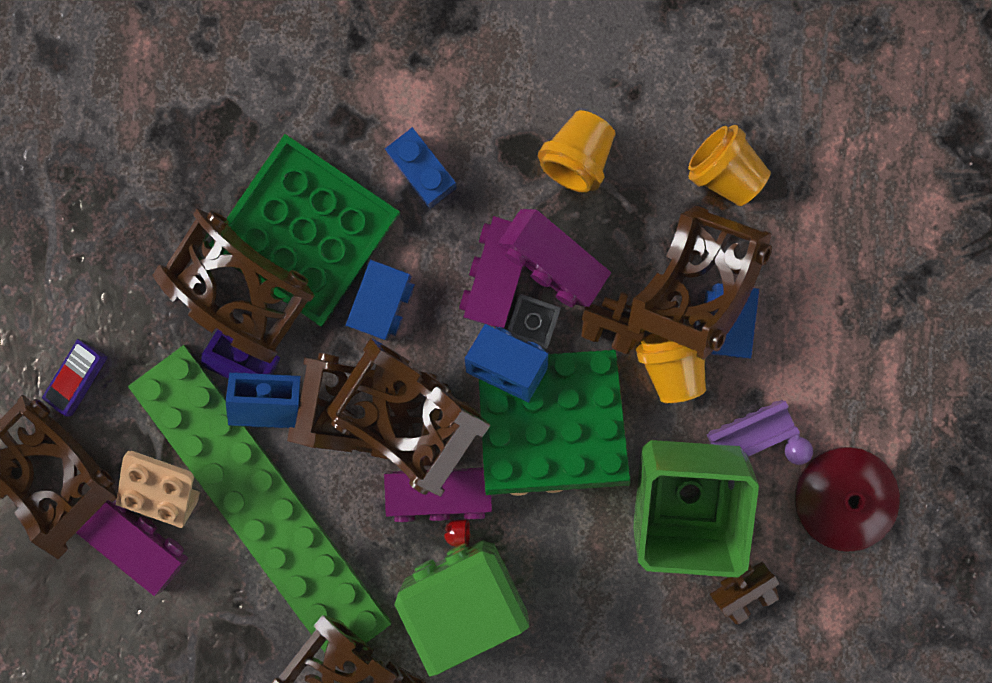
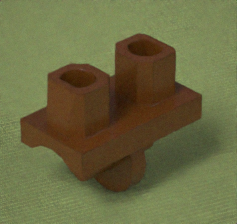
[581,292,645,354]
[710,561,779,625]

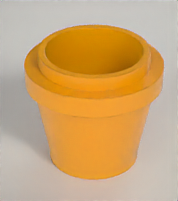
[538,110,616,192]
[688,125,771,206]
[636,326,706,403]

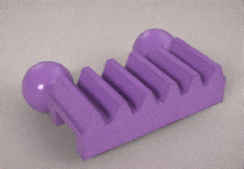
[706,400,813,490]

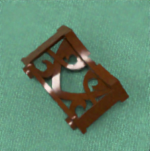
[627,206,772,360]
[152,208,315,364]
[326,338,490,497]
[287,353,448,466]
[0,395,118,559]
[271,615,426,683]

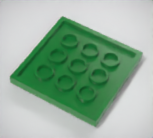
[209,134,400,327]
[478,350,630,495]

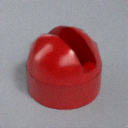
[444,519,470,548]

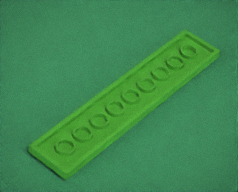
[128,345,392,653]

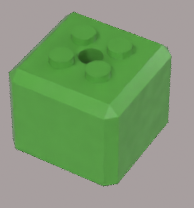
[633,440,759,578]
[394,540,529,677]

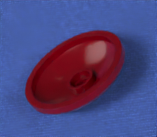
[794,447,900,552]

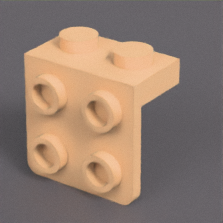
[116,451,200,528]

